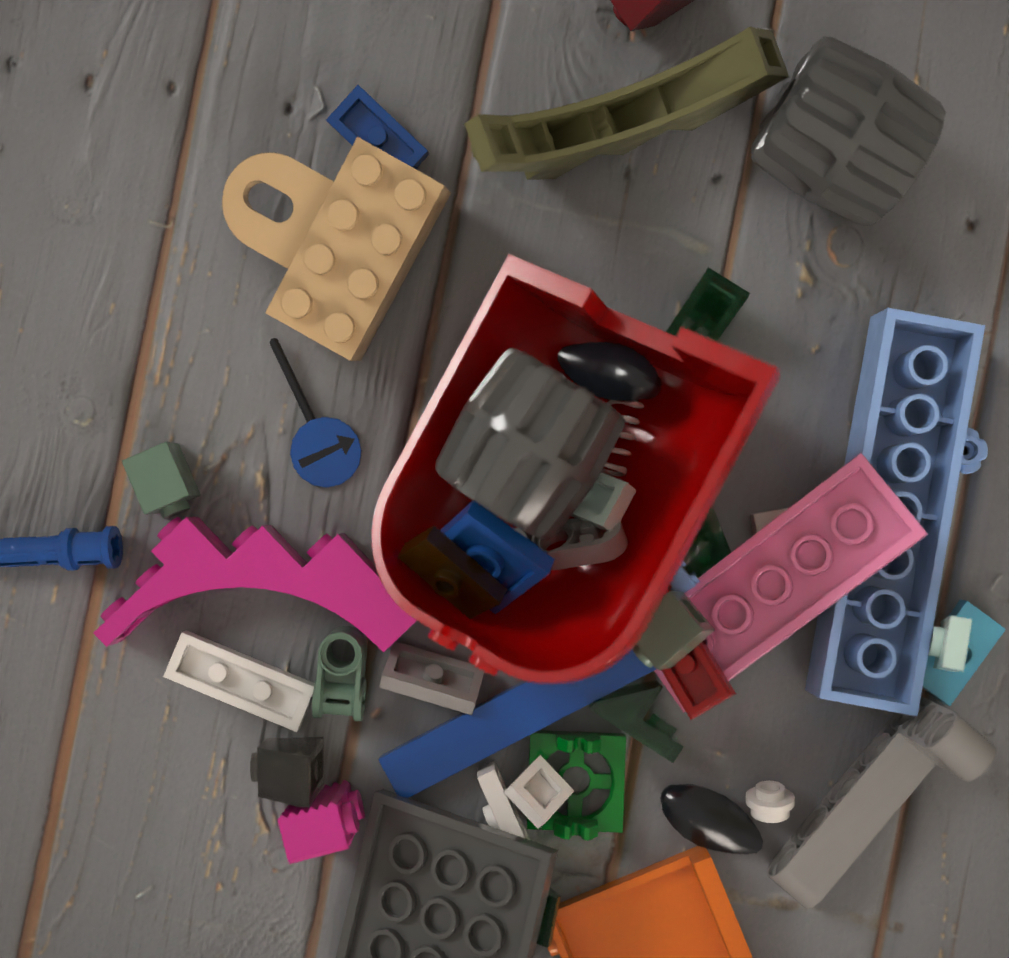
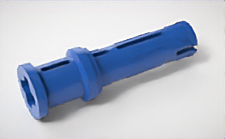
[0,526,123,571]

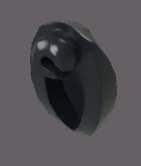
[558,342,662,403]
[660,784,763,854]

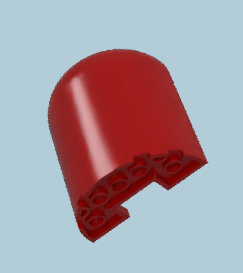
[371,254,780,684]

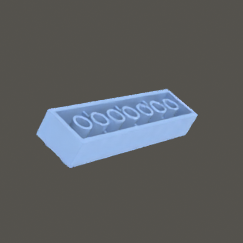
[805,308,985,717]

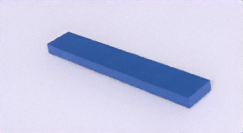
[378,650,656,798]

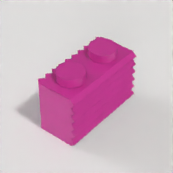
[278,780,365,864]

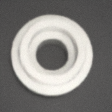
[746,781,795,823]

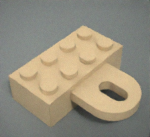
[222,137,451,361]

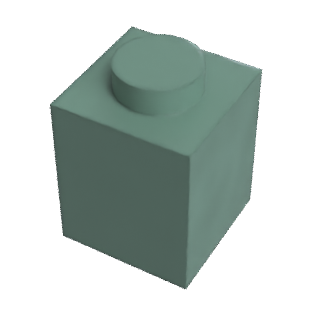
[121,441,201,519]
[632,591,715,670]

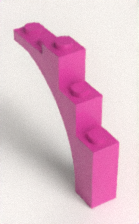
[93,517,417,653]

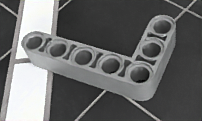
[767,697,997,909]

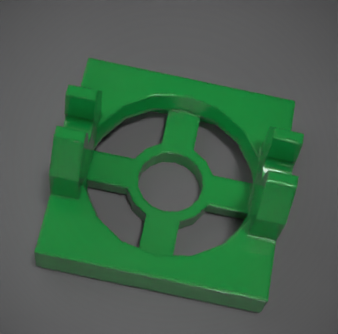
[527,730,626,840]

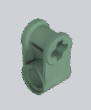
[312,626,367,722]

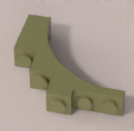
[464,27,789,180]

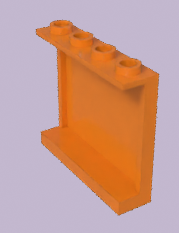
[541,846,753,958]

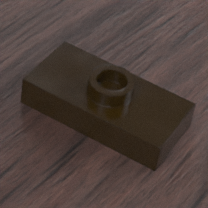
[397,525,507,619]

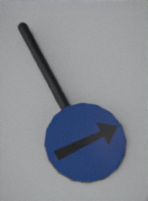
[270,338,362,488]

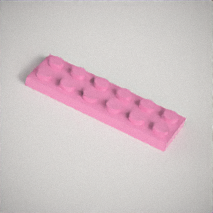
[654,453,928,712]

